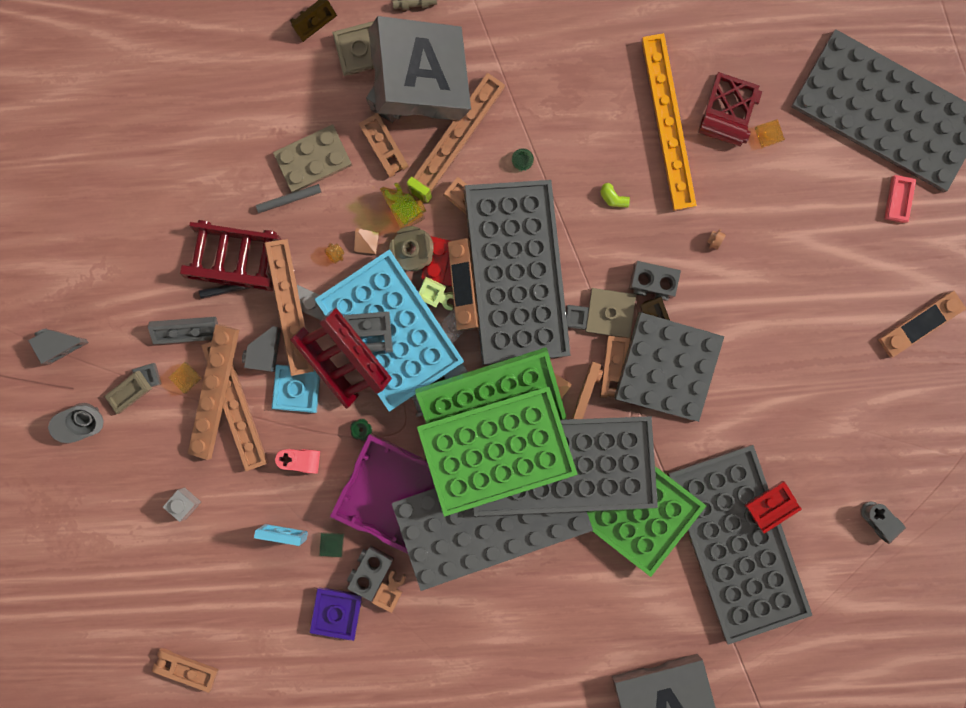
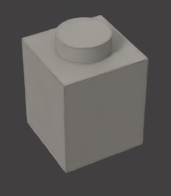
[163,488,201,522]

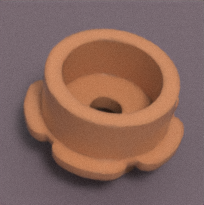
[707,229,726,250]

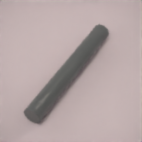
[256,184,322,213]

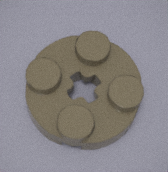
[389,226,434,272]

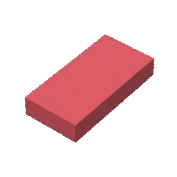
[884,175,916,223]

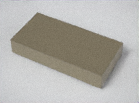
[104,371,152,414]

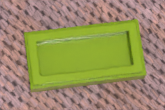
[407,176,432,203]

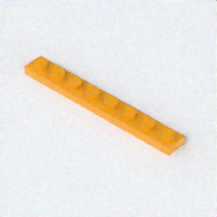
[641,33,697,211]

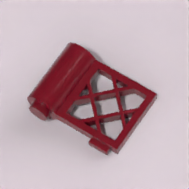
[698,72,763,147]

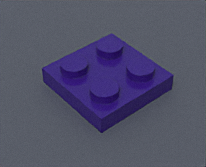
[310,587,362,641]

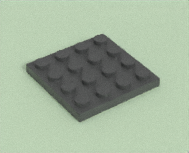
[614,312,725,422]

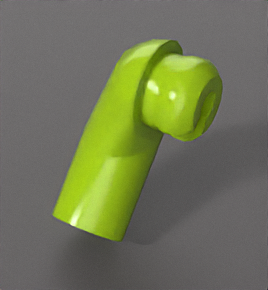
[600,183,630,208]

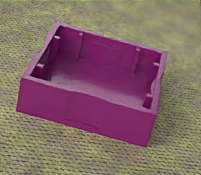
[330,434,435,554]

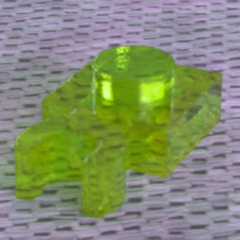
[385,183,423,225]

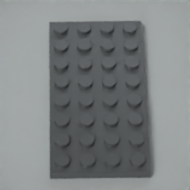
[791,29,966,192]
[463,180,571,365]
[473,416,658,516]
[668,445,813,645]
[392,488,593,591]

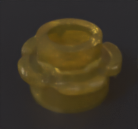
[324,243,344,264]

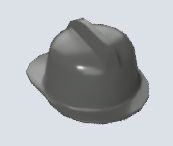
[48,403,104,443]

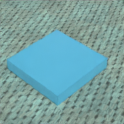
[272,365,320,413]
[254,524,308,546]

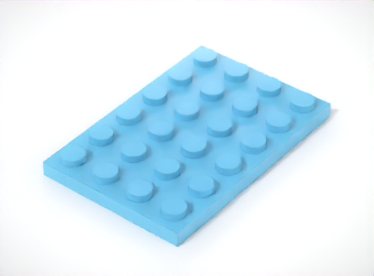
[315,249,464,412]

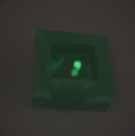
[319,532,344,557]

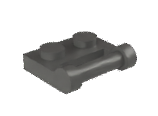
[344,311,393,353]

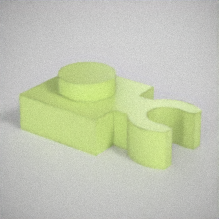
[418,277,454,311]

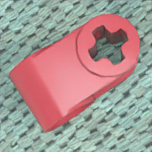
[275,449,320,473]

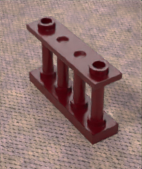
[180,220,281,292]
[290,308,392,409]

